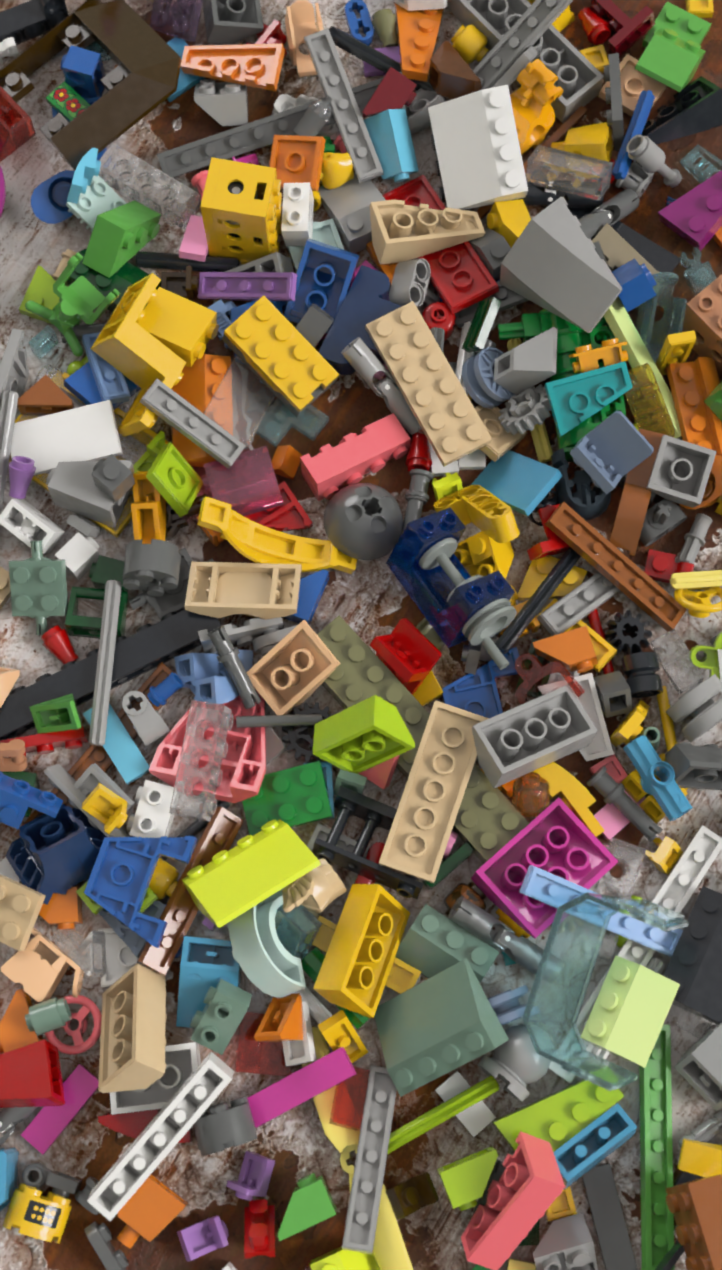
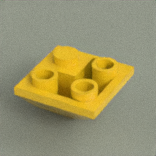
[449,531,514,595]

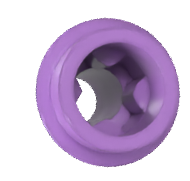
[9,456,36,499]

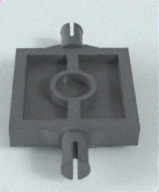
[129,548,214,621]

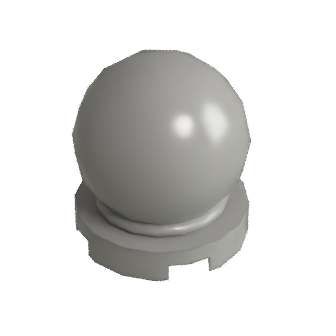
[477,1024,552,1102]

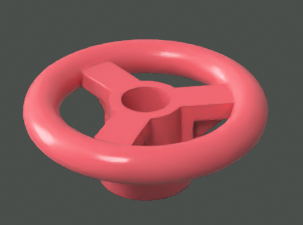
[45,995,102,1055]

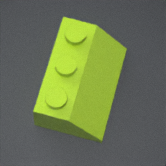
[313,695,415,774]

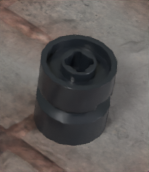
[621,652,663,698]

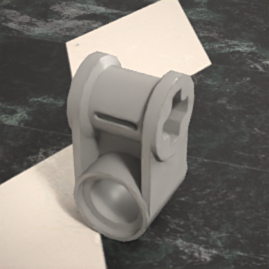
[122,691,170,747]

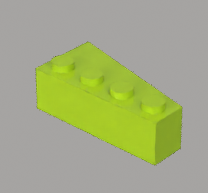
[492,1071,624,1152]

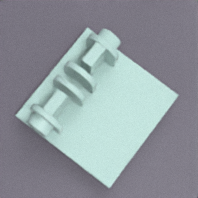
[66,175,127,232]

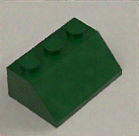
[67,248,161,313]

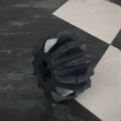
[604,610,652,656]

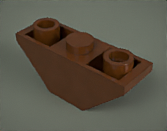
[429,41,482,99]

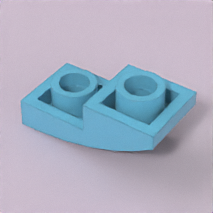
[67,148,101,204]

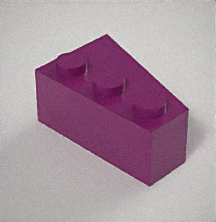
[658,170,722,251]

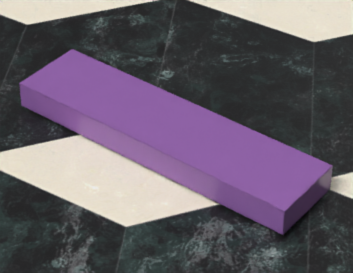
[198,272,297,301]

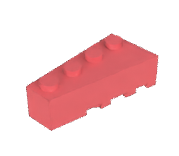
[300,413,411,502]
[461,1131,565,1270]

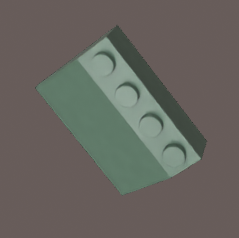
[375,958,509,1097]

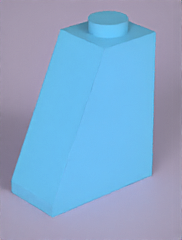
[364,109,419,183]

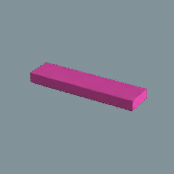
[248,1047,357,1128]

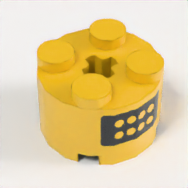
[2,1183,72,1243]

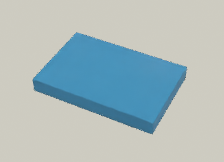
[471,450,562,516]

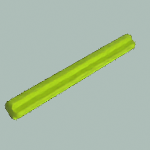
[387,1076,500,1154]

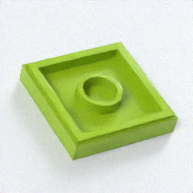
[146,442,204,517]

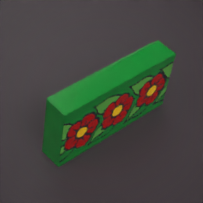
[45,81,91,122]

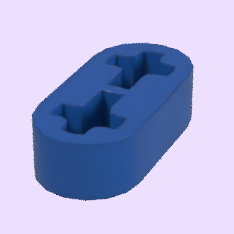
[345,0,374,46]

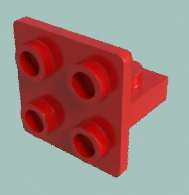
[370,618,442,694]

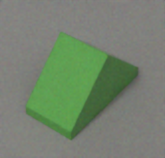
[30,694,81,734]

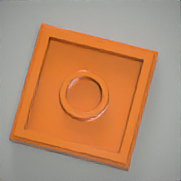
[269,135,326,191]

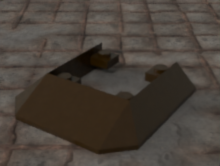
[0,0,181,171]

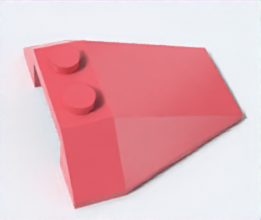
[149,690,266,803]

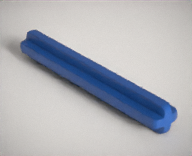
[611,90,655,180]

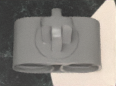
[389,258,438,307]

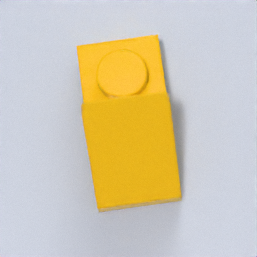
[317,1010,369,1063]

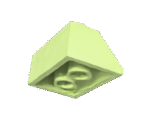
[580,955,680,1068]

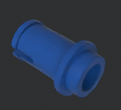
[147,672,184,707]

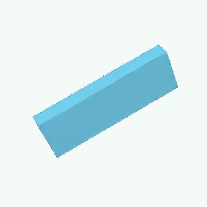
[82,703,150,785]

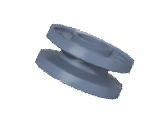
[462,347,515,409]
[488,985,537,1025]

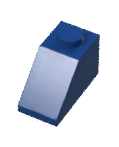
[282,569,329,626]

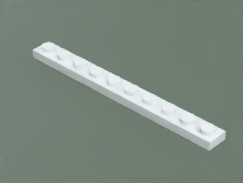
[548,825,722,1083]

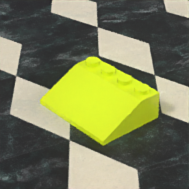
[182,820,321,928]

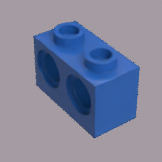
[61,45,106,99]

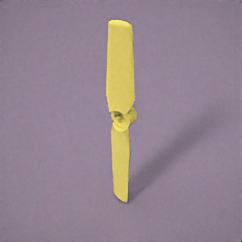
[302,1027,413,1270]

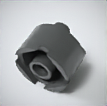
[122,539,181,597]
[193,1096,257,1156]

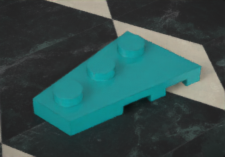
[544,361,633,438]

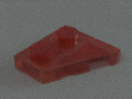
[234,1012,292,1077]

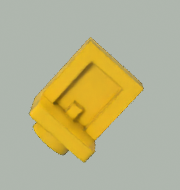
[81,783,128,834]

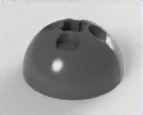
[323,483,403,560]

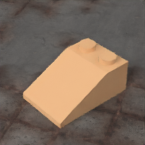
[247,620,341,715]

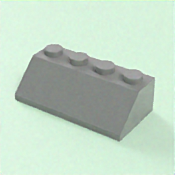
[472,684,598,788]

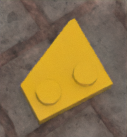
[517,556,587,601]
[609,699,650,747]

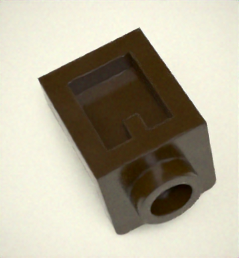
[386,1172,439,1220]

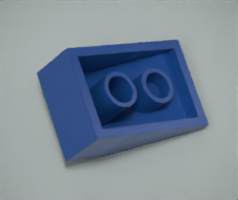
[284,238,360,333]

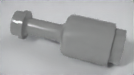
[626,135,682,188]

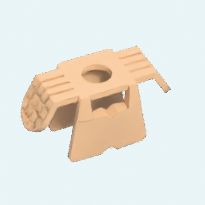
[285,0,324,78]
[0,927,85,1002]

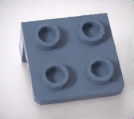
[570,411,654,495]

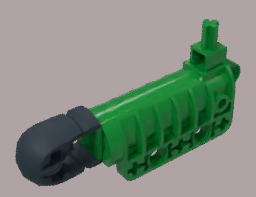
[498,309,626,521]

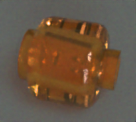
[512,772,549,817]

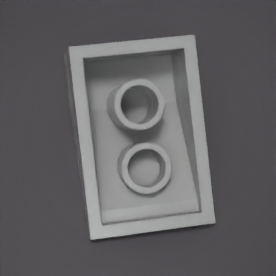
[318,173,386,253]

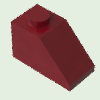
[361,67,417,118]

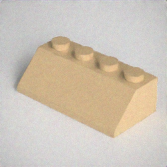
[98,963,167,1093]

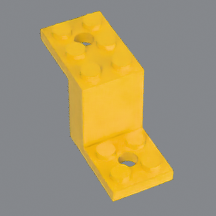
[90,273,186,437]

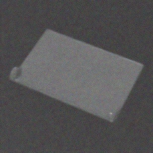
[203,356,275,449]

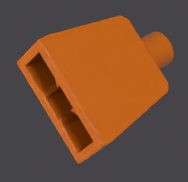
[117,1174,188,1249]

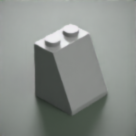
[46,460,135,528]

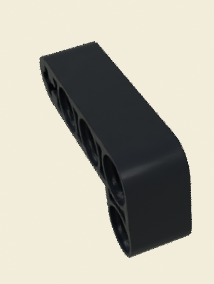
[0,0,69,45]

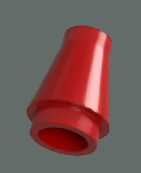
[578,7,611,45]
[405,432,432,472]
[40,625,79,665]

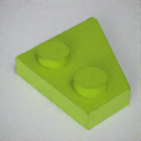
[19,265,60,325]

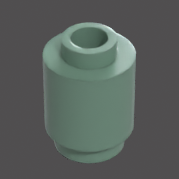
[25,997,72,1035]

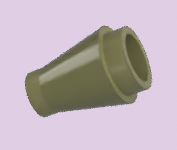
[372,9,398,47]

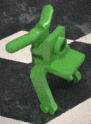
[25,252,120,357]

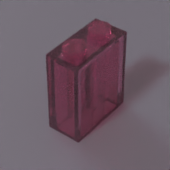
[201,446,284,516]

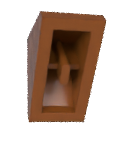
[17,375,75,415]

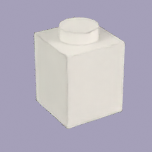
[55,532,100,580]

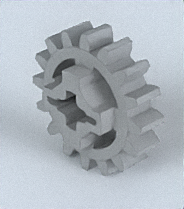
[498,384,551,435]

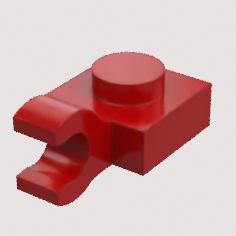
[644,549,694,583]

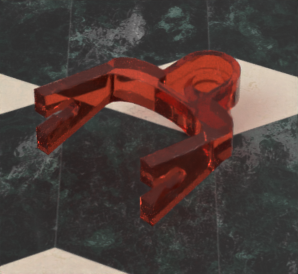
[515,653,585,705]

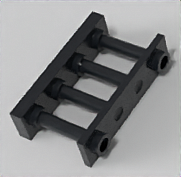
[312,786,424,899]

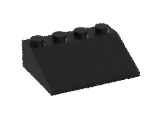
[663,886,722,1025]

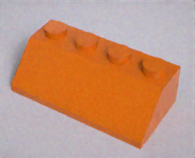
[171,354,233,469]

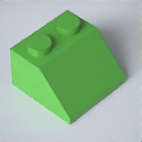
[635,28,706,92]
[277,1173,337,1241]

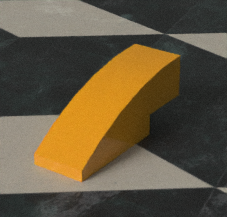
[131,471,166,544]

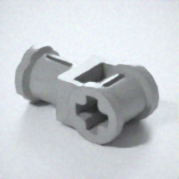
[615,162,665,200]

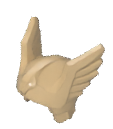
[282,858,347,938]

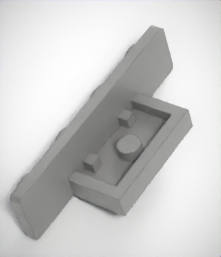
[44,763,135,837]

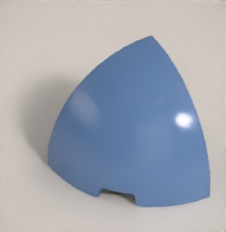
[174,649,253,705]

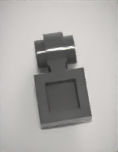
[22,1163,83,1197]

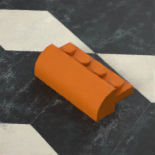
[666,357,722,456]

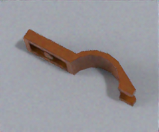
[610,428,665,556]

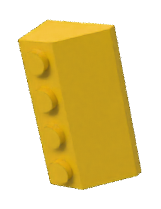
[313,884,410,1018]

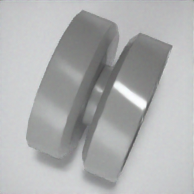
[666,674,722,743]

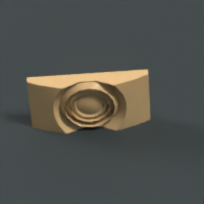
[185,561,302,620]

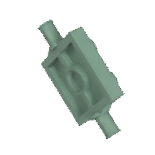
[9,540,68,635]

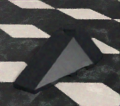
[642,76,722,144]

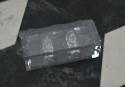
[526,145,613,201]

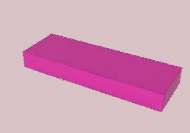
[21,1064,99,1155]

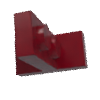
[590,0,655,57]

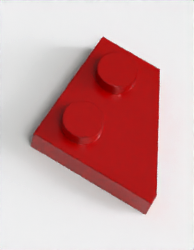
[239,481,313,531]

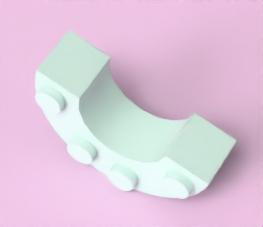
[227,887,306,998]

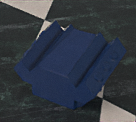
[6,804,107,904]

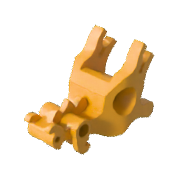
[510,59,564,155]

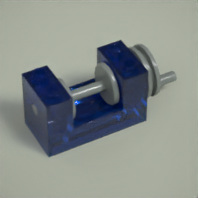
[386,507,517,670]

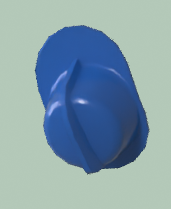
[31,170,75,224]

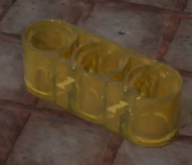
[625,363,675,437]

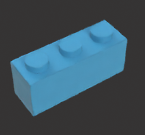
[553,1103,637,1190]

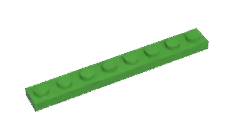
[639,1024,675,1270]

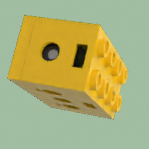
[200,157,282,262]

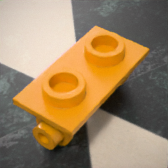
[569,338,628,373]

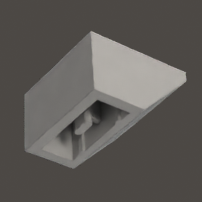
[674,1022,722,1111]

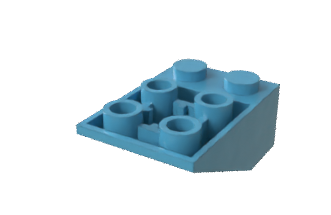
[176,936,242,1028]

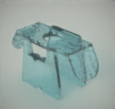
[636,272,687,363]

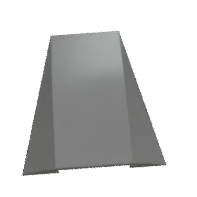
[500,197,623,333]

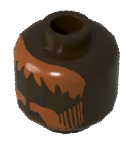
[444,882,487,924]

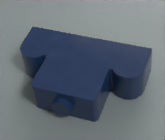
[319,265,402,375]

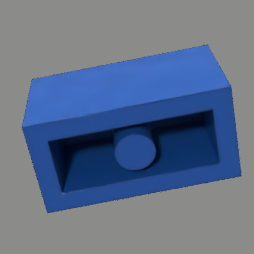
[612,258,657,312]

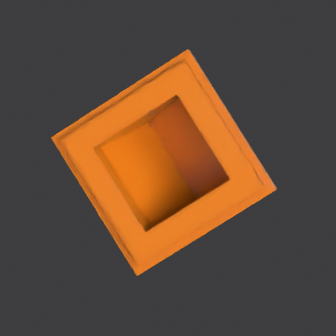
[268,445,303,480]

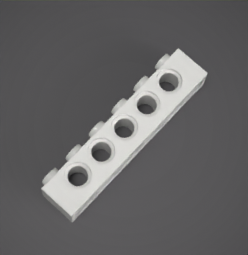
[87,1052,234,1221]

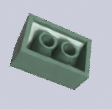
[396,904,500,983]

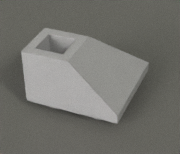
[194,79,248,126]
[494,327,557,395]
[533,1213,598,1270]

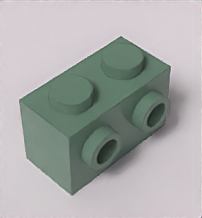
[190,979,252,1055]

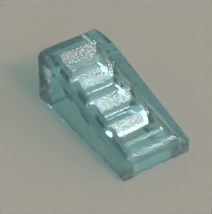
[680,145,722,183]

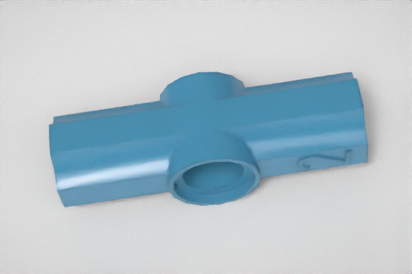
[623,735,692,821]

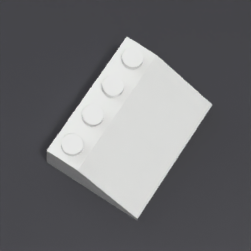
[428,84,528,210]

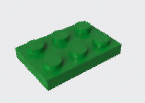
[242,761,333,836]

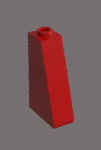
[0,1039,65,1108]

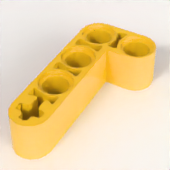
[433,484,520,543]

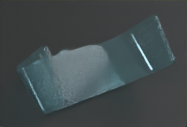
[522,892,689,1091]

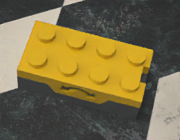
[222,295,339,418]

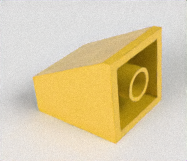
[138,287,219,367]

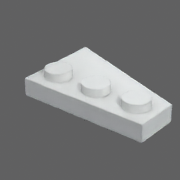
[538,673,614,761]

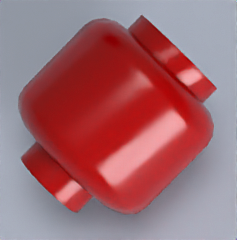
[422,302,456,340]

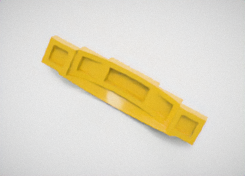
[197,496,357,574]

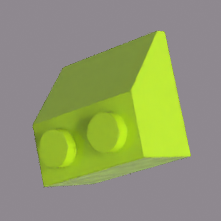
[437,1146,498,1211]

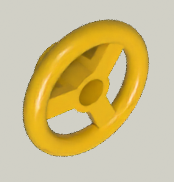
[674,587,722,618]

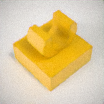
[644,836,683,875]

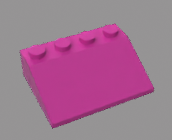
[471,797,619,939]

